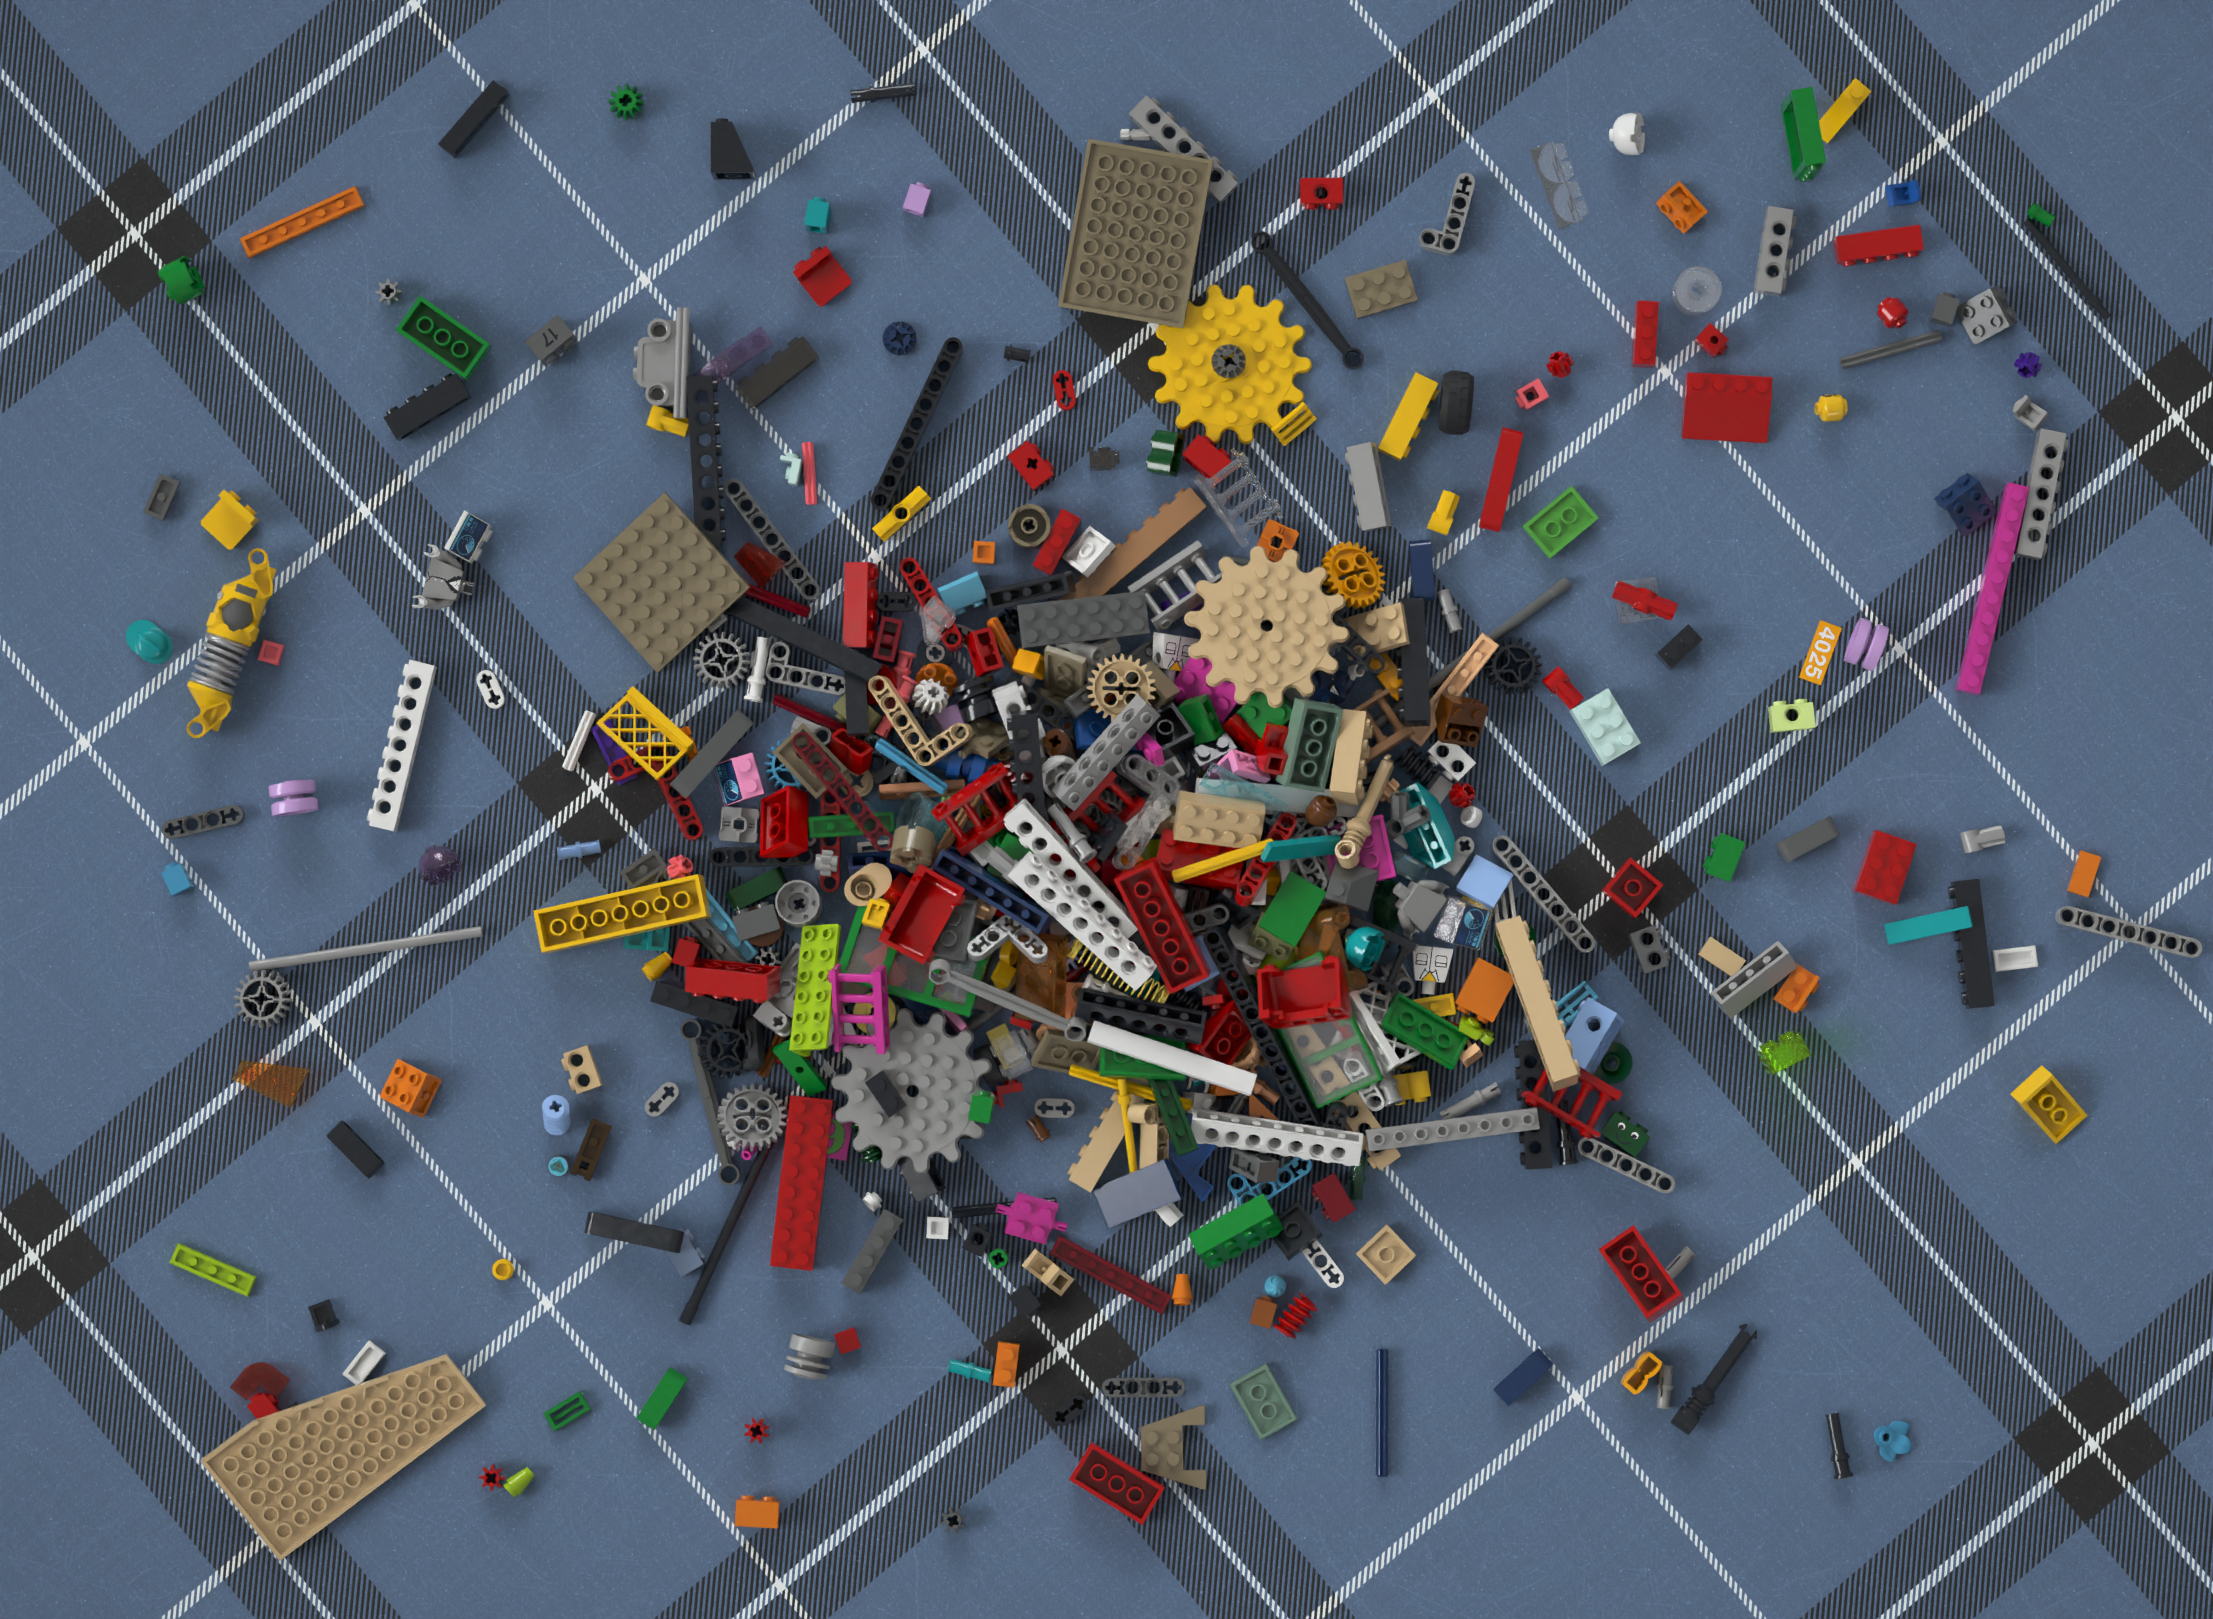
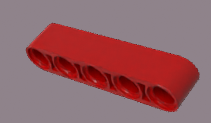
[1479,427,1523,532]
[900,557,964,651]
[820,789,841,893]
[1235,813,1297,907]

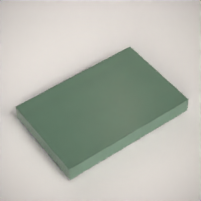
[1229,1363,1298,1441]

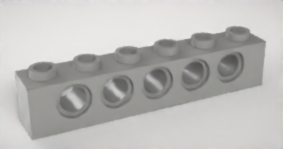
[1129,95,1238,204]
[2013,428,2068,560]
[1051,694,1161,811]

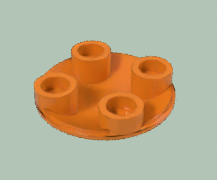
[916,663,958,701]

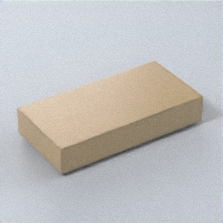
[1698,937,1746,976]

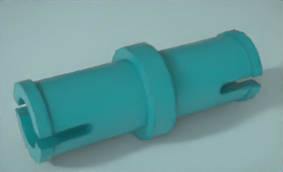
[947,1358,992,1383]

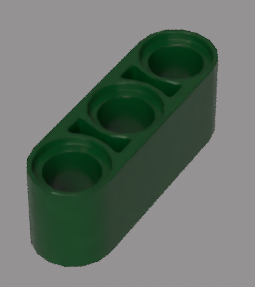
[725,866,788,912]

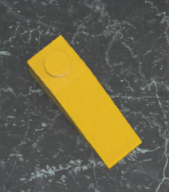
[1819,78,1872,144]

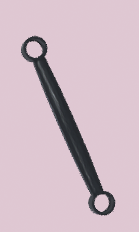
[1251,231,1364,370]

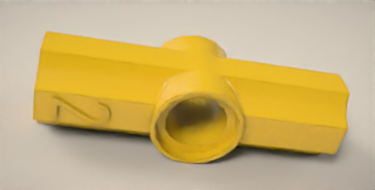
[872,486,931,543]

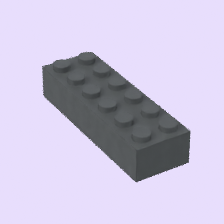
[1017,591,1150,649]

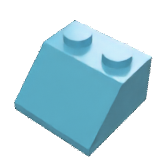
[938,571,987,617]

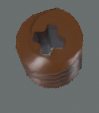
[1042,729,1077,761]

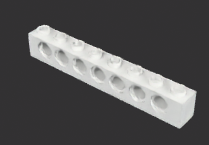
[367,660,437,832]
[1004,798,1138,939]
[1008,851,1157,991]
[1191,1108,1363,1166]

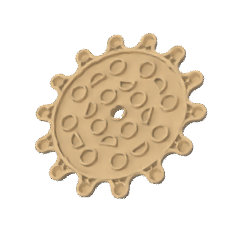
[1184,546,1349,708]

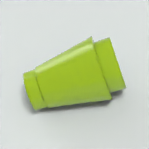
[503,1467,535,1498]

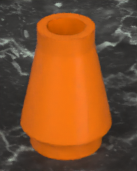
[1172,1274,1193,1306]

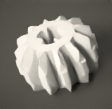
[912,678,949,716]

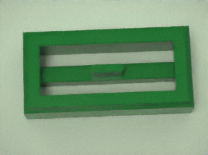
[543,1391,591,1432]

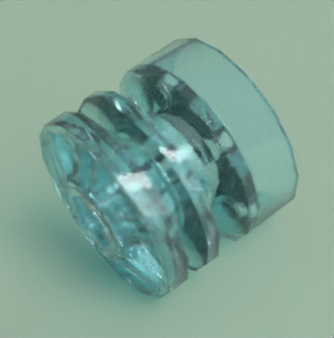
[895,792,952,845]

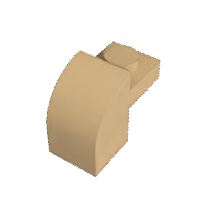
[1022,1249,1074,1296]

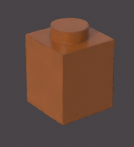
[1249,1295,1277,1329]

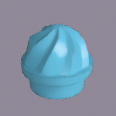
[1264,1276,1286,1297]

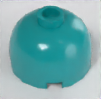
[1345,927,1385,971]

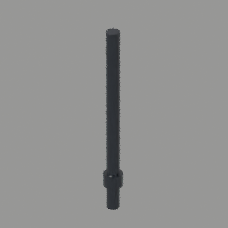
[2023,218,2111,321]

